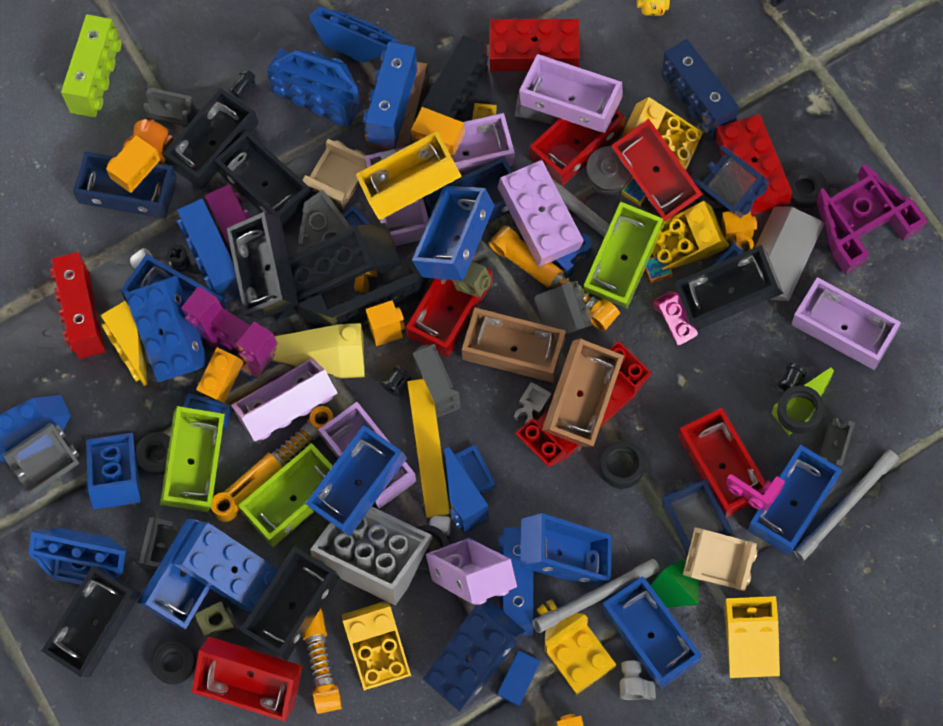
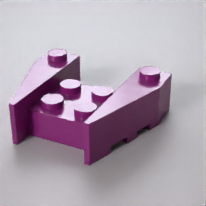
[816,164,928,275]
[181,286,278,379]

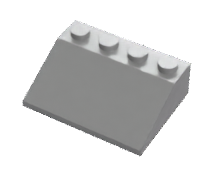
[310,507,432,606]

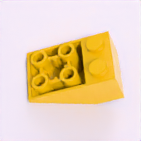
[621,97,703,170]
[652,201,729,270]
[101,301,147,386]
[724,596,780,678]
[341,601,411,690]

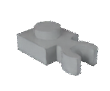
[514,382,552,424]

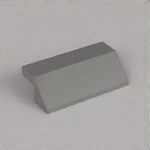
[755,206,824,301]

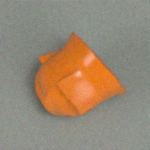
[123,119,173,165]

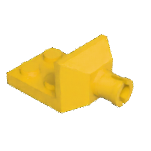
[537,599,616,695]

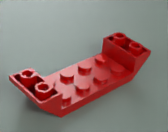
[515,340,652,468]

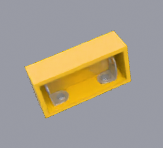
[356,131,462,220]

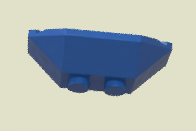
[309,6,398,62]
[272,50,360,104]
[0,395,71,463]
[28,528,126,585]

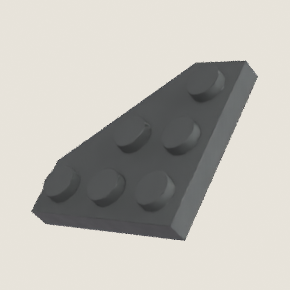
[297,189,352,253]

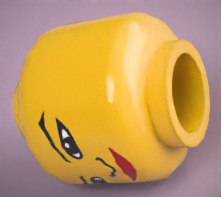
[636,0,670,16]

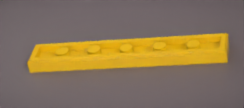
[407,379,451,519]

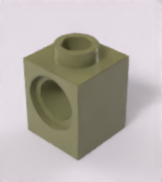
[452,262,492,298]
[194,601,235,639]

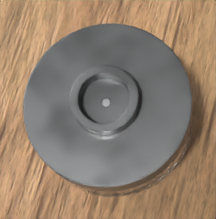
[586,146,631,195]

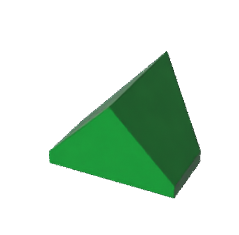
[650,559,699,608]

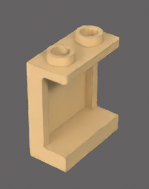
[302,139,367,210]
[683,527,757,591]

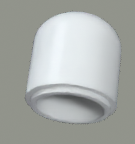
[130,248,153,269]
[429,516,451,536]

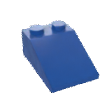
[86,433,141,510]
[445,447,489,534]

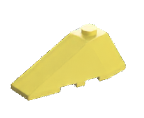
[272,323,365,378]

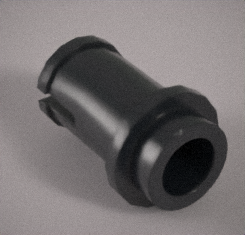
[229,69,256,98]

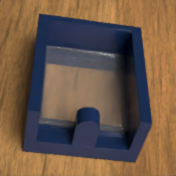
[694,145,770,218]
[662,479,732,557]

